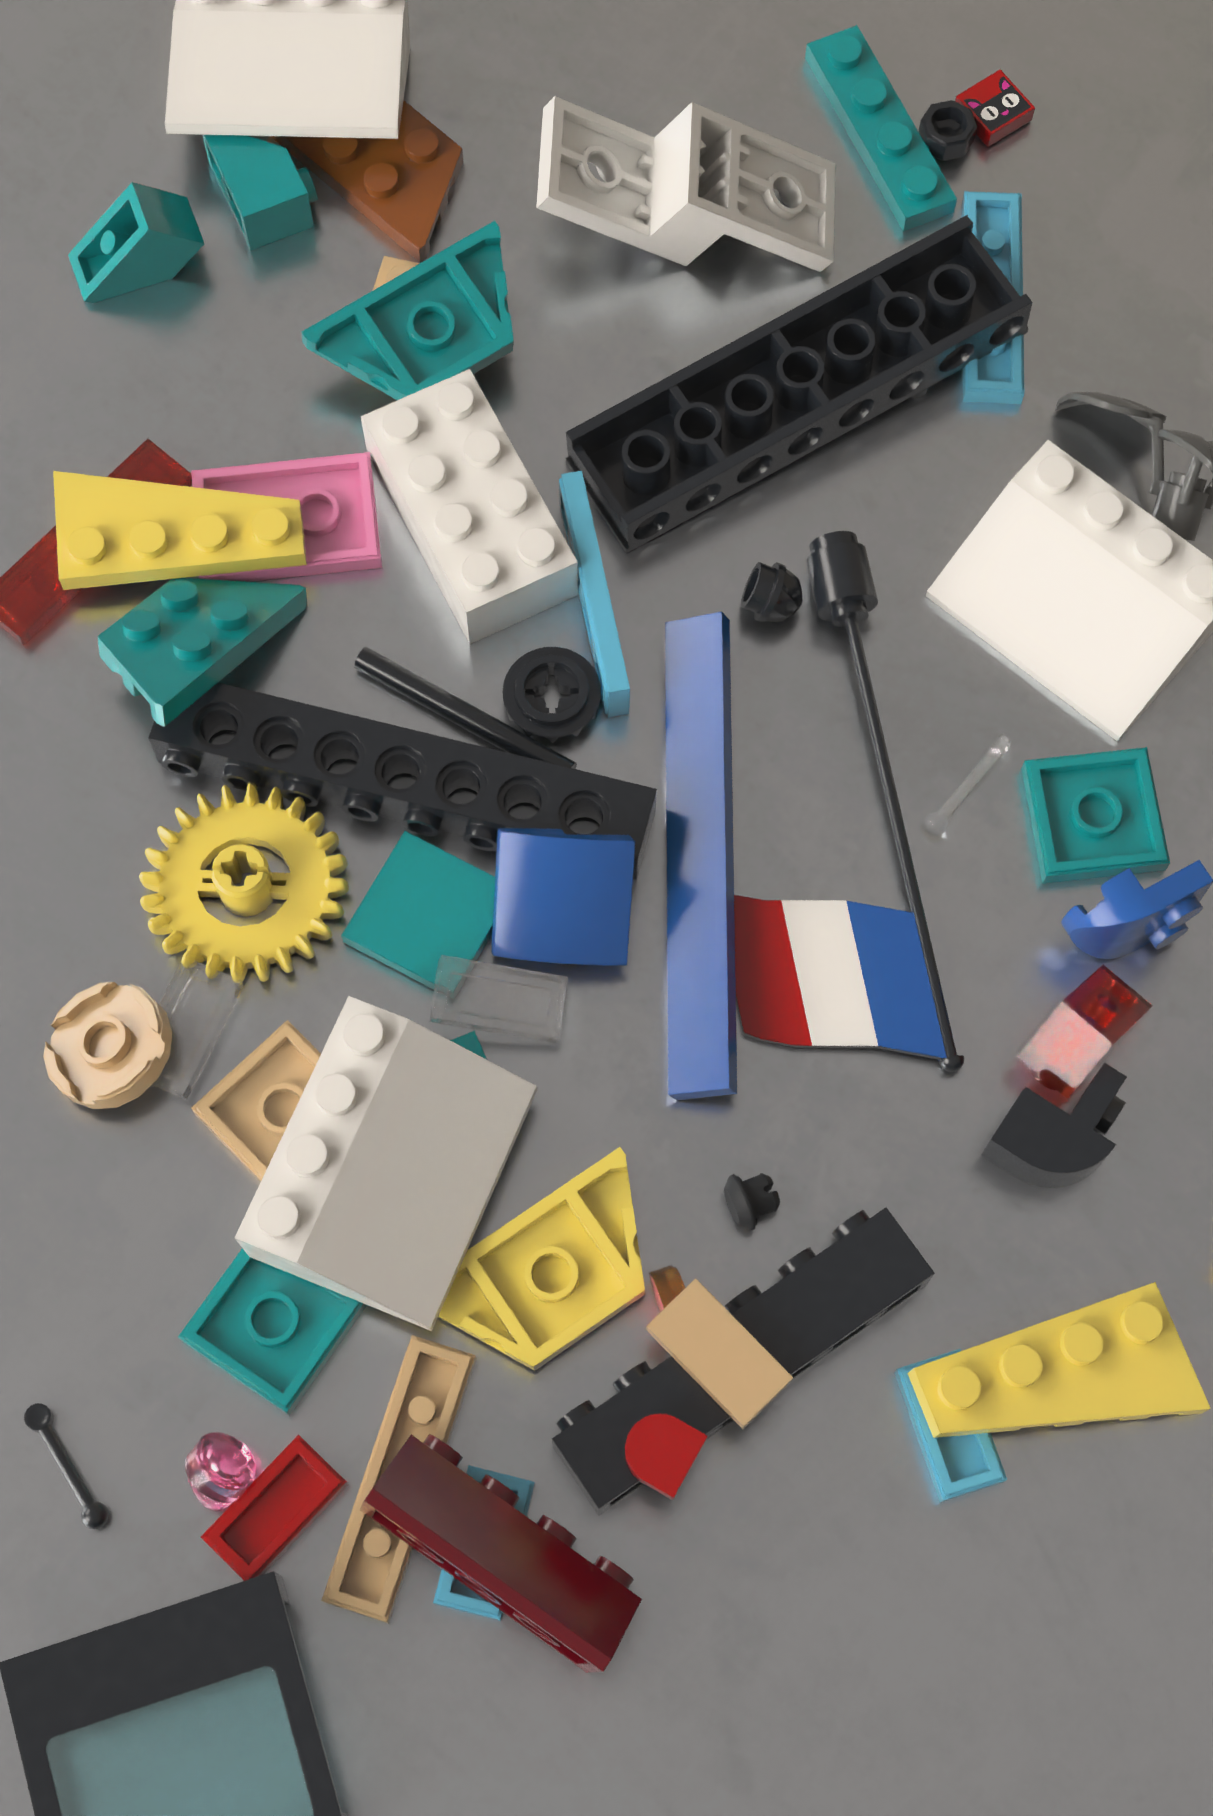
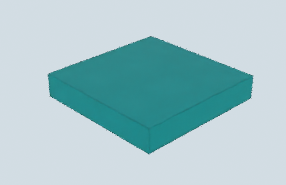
[1021,747,1170,884]
[341,831,495,1000]
[178,1248,367,1416]

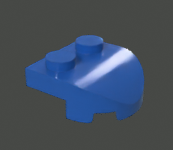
[1061,860,1213,959]

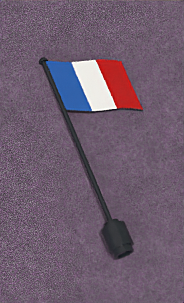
[734,531,964,1072]

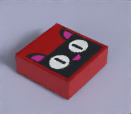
[955,69,1035,147]

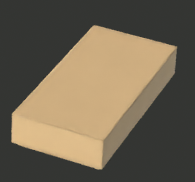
[646,1278,793,1429]

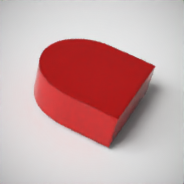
[625,1414,708,1500]

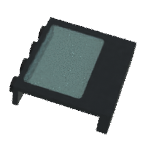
[0,1571,348,1816]

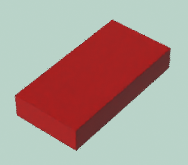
[201,1434,349,1581]

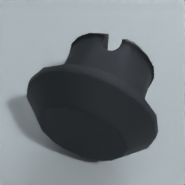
[724,1173,780,1231]

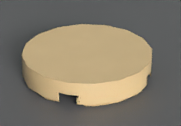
[43,982,172,1109]

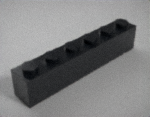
[552,1207,935,1515]

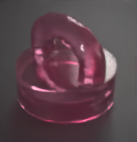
[185,1432,257,1511]

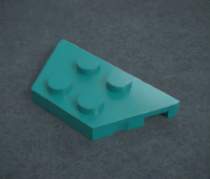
[301,220,514,400]
[97,578,307,727]

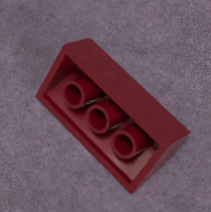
[360,1434,642,1673]

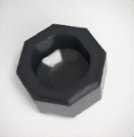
[919,100,977,161]

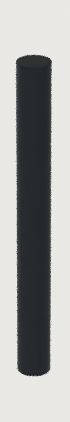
[354,647,577,769]

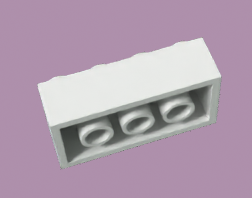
[361,369,578,644]

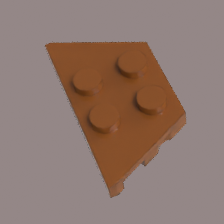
[270,100,464,263]

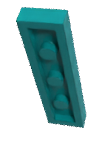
[805,25,957,232]

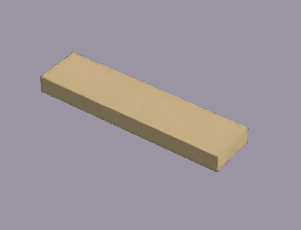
[321,1335,477,1624]

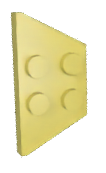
[438,1147,645,1371]

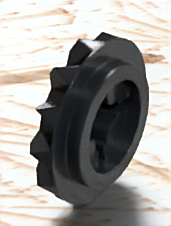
[502,647,601,743]

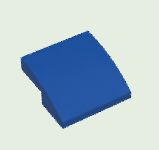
[491,828,635,966]

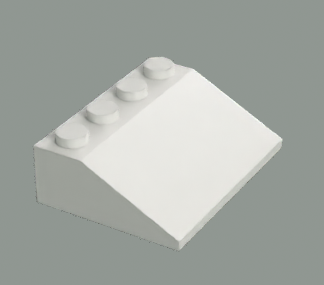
[165,0,410,139]
[926,440,1213,742]
[235,996,538,1331]

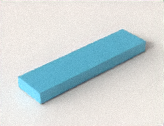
[962,191,1025,404]
[559,471,630,718]

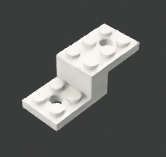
[536,96,836,272]

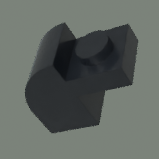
[981,1062,1127,1188]

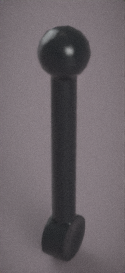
[24,1403,109,1529]

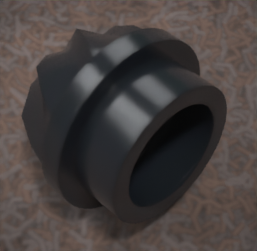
[741,562,803,622]

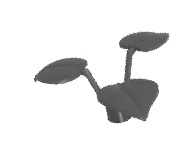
[1055,392,1213,541]

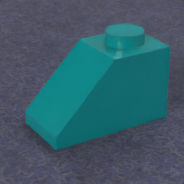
[202,135,318,251]
[68,182,205,303]

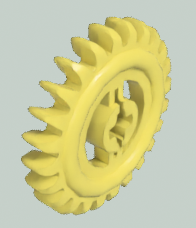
[139,783,349,984]

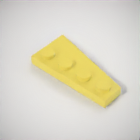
[53,471,307,590]
[907,1282,1211,1438]

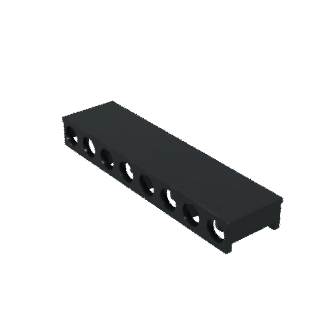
[566,215,1033,554]

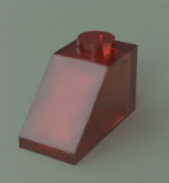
[1017,964,1153,1099]

